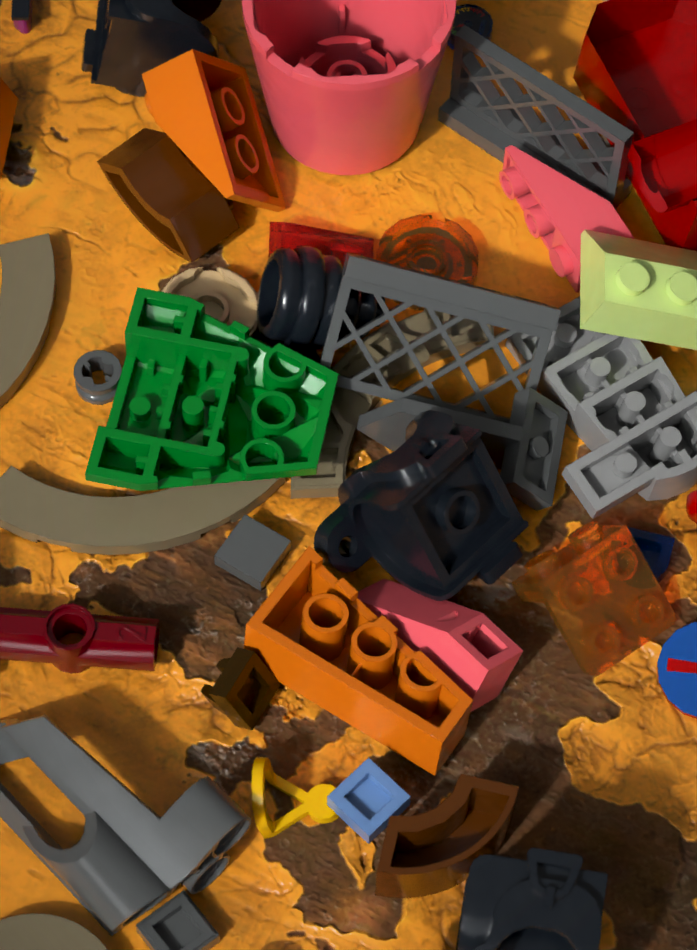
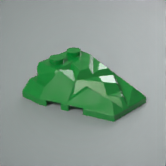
[85,287,339,491]

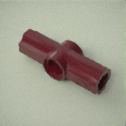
[0,603,160,674]

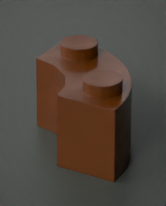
[97,128,240,263]
[375,774,519,898]

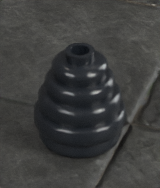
[257,245,385,351]

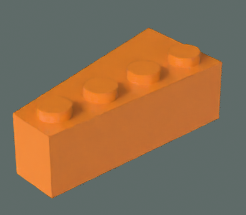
[244,546,473,776]

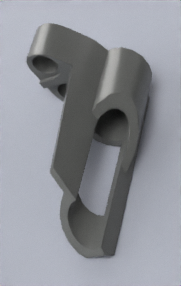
[0,714,252,936]

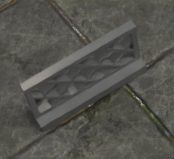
[438,25,634,210]
[319,252,561,423]

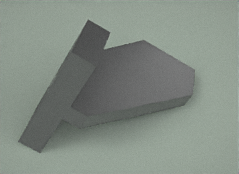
[357,387,568,511]

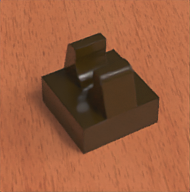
[201,647,280,730]

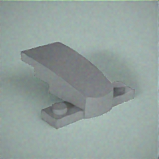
[505,296,697,519]

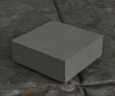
[214,514,291,591]
[136,890,220,950]

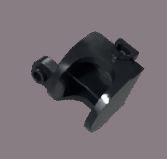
[81,0,222,97]
[314,410,529,601]
[456,848,608,950]

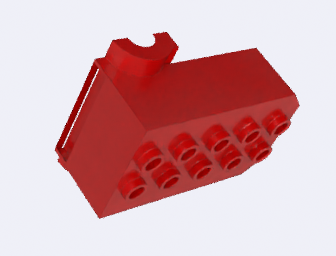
[573,0,697,251]

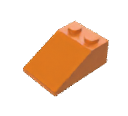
[142,49,287,212]

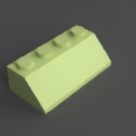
[580,229,697,350]

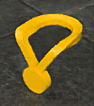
[251,757,339,839]

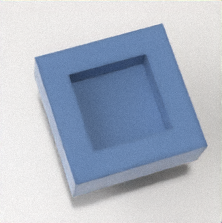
[327,757,411,844]

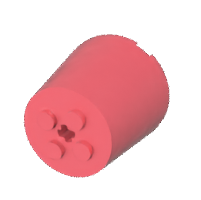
[242,0,456,175]

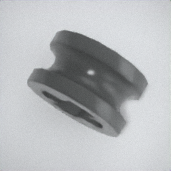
[74,350,122,405]

